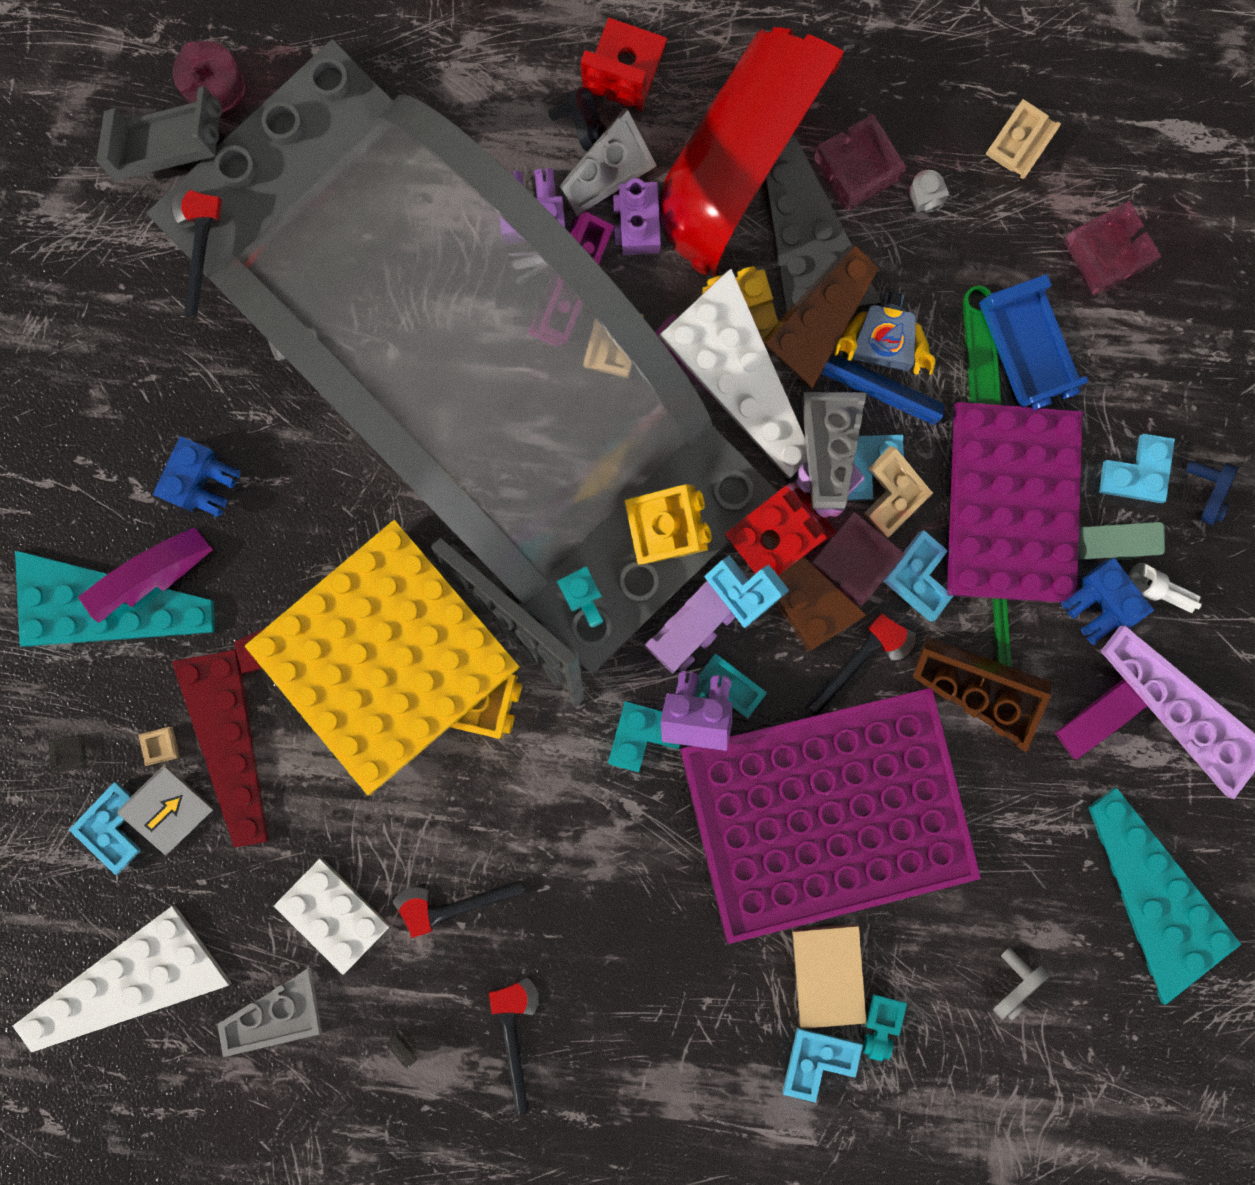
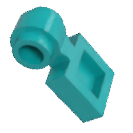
[862,994,907,1062]

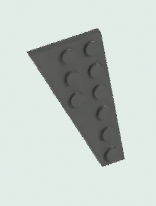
[765,134,882,314]
[431,538,584,708]

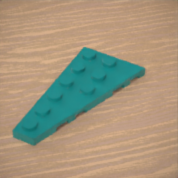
[15,551,216,647]
[1088,787,1241,1005]

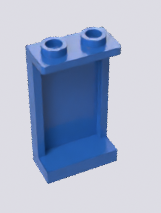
[979,274,1089,410]

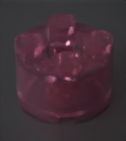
[173,41,245,115]

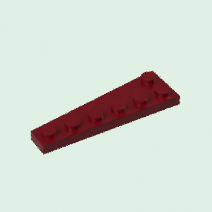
[172,650,269,848]

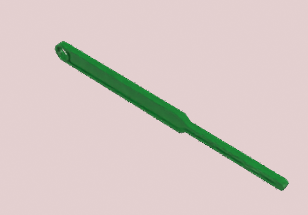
[963,285,1012,667]

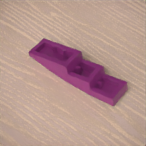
[78,527,213,623]
[1054,678,1147,760]

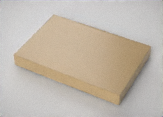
[792,923,866,1029]

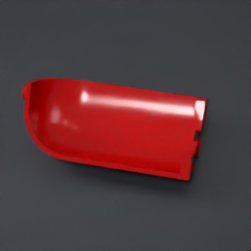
[659,27,844,276]

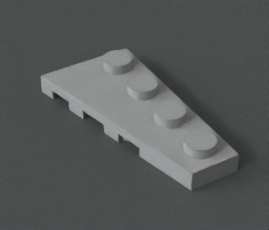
[802,392,867,509]

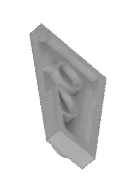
[559,108,657,216]
[217,968,322,1057]

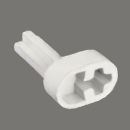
[1128,563,1201,613]

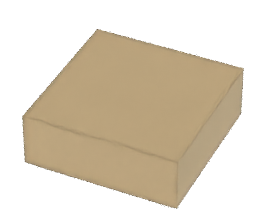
[138,727,180,766]

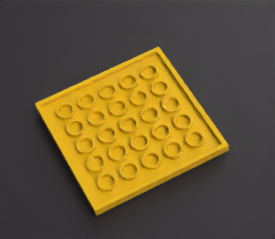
[245,520,520,796]

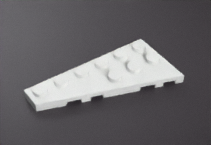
[659,269,808,478]
[13,905,232,1052]

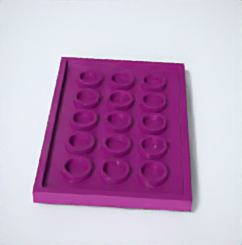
[947,402,1083,603]

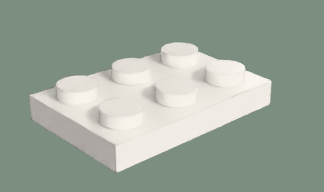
[274,858,391,975]

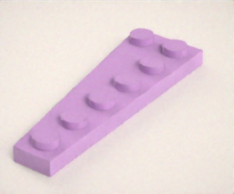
[1101,626,1255,799]

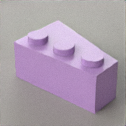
[645,581,735,674]

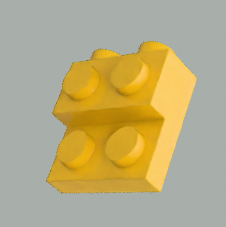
[702,266,778,339]
[625,484,712,565]
[451,674,522,739]

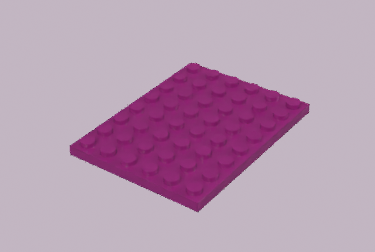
[680,688,981,944]

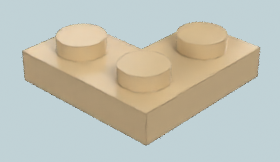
[864,446,933,538]

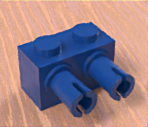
[152,436,241,518]
[1061,558,1154,645]

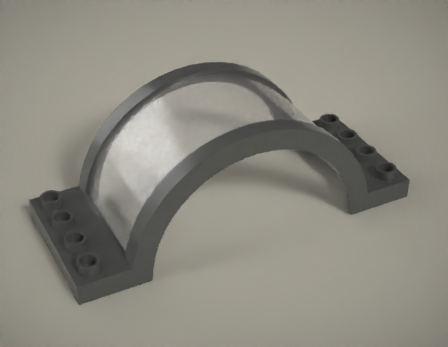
[146,39,778,676]

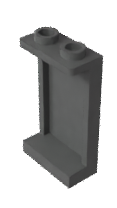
[96,86,222,181]

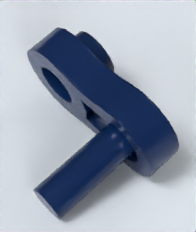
[1186,460,1239,526]

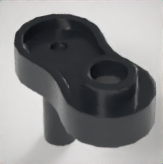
[548,87,607,152]

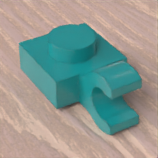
[557,566,604,628]

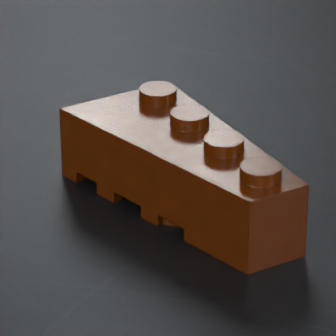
[762,246,879,388]
[763,530,866,652]
[913,636,1051,753]

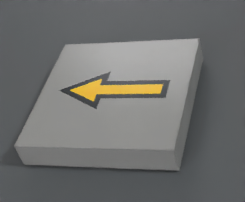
[117,764,213,855]

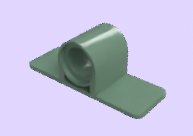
[1078,522,1165,560]

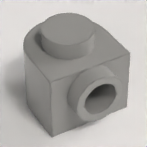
[909,170,949,213]

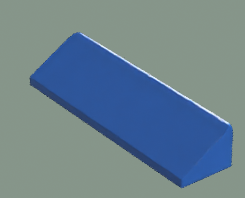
[821,352,945,425]

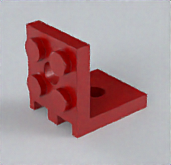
[581,17,667,111]
[725,482,837,576]

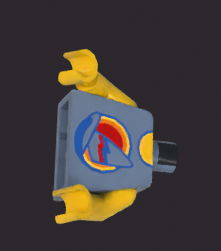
[834,291,936,375]

